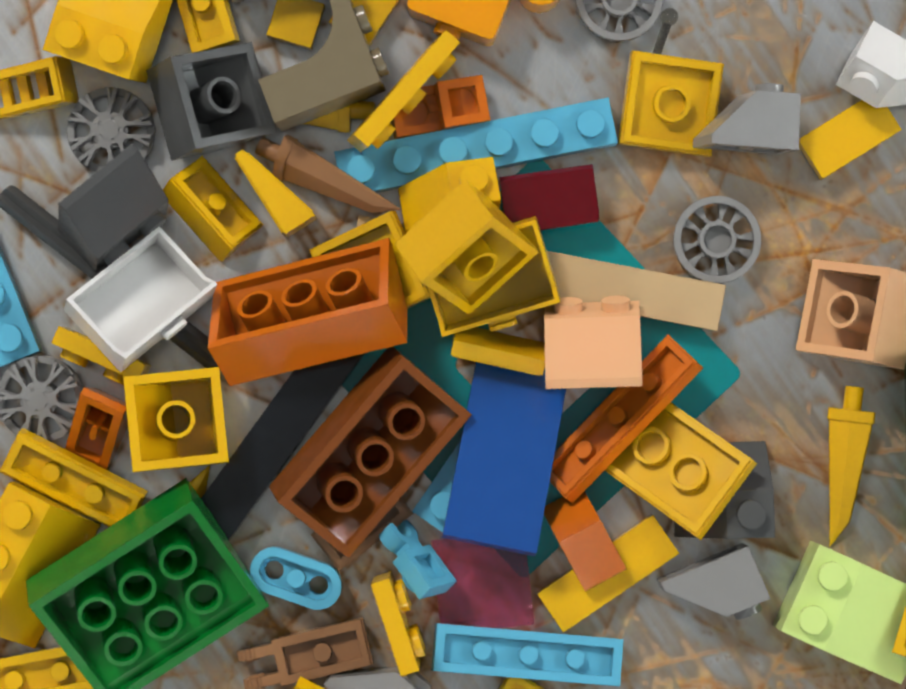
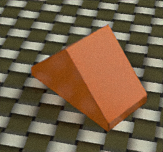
[65,387,128,470]
[544,491,627,592]

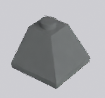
[674,441,775,539]

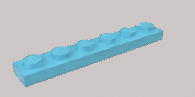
[334,97,618,193]

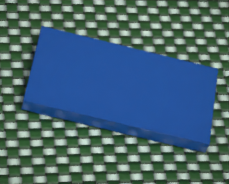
[442,362,566,556]

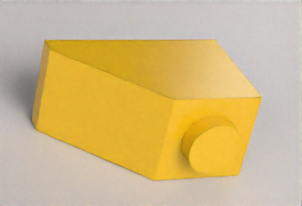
[398,157,501,233]

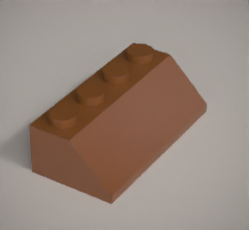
[269,346,472,558]

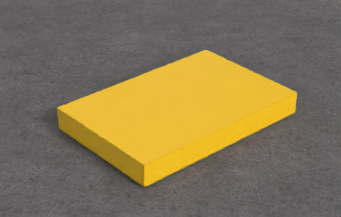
[605,402,757,540]

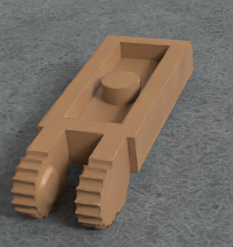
[236,617,374,689]

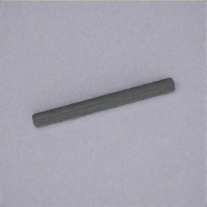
[0,185,218,368]

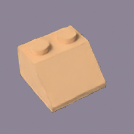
[796,259,906,370]
[544,295,643,389]

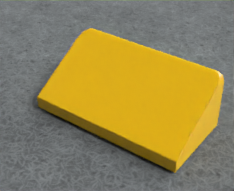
[163,156,263,261]

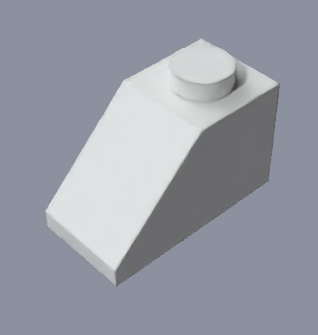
[835,21,906,108]

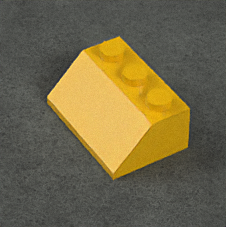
[0,481,102,649]

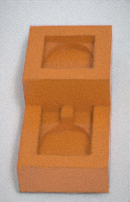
[386,75,491,140]

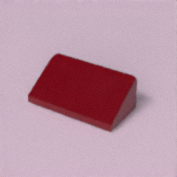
[499,164,600,230]

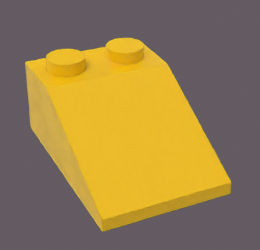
[42,0,173,83]

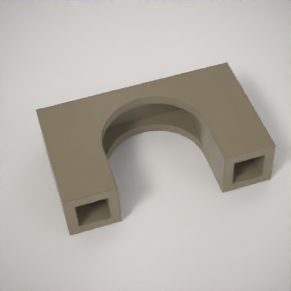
[231,0,389,132]

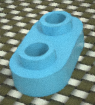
[250,546,342,610]

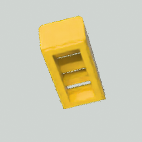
[0,56,79,120]
[235,149,317,238]

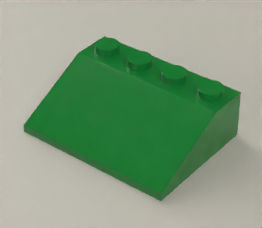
[26,478,269,689]

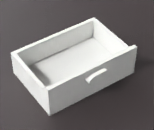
[64,226,217,372]

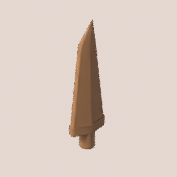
[255,134,402,213]

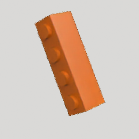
[207,238,408,386]

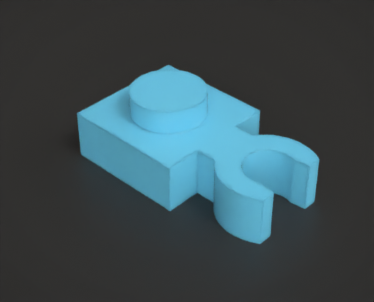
[379,520,457,600]

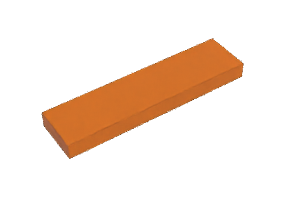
[550,334,703,504]

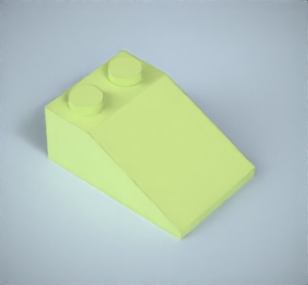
[773,540,906,684]

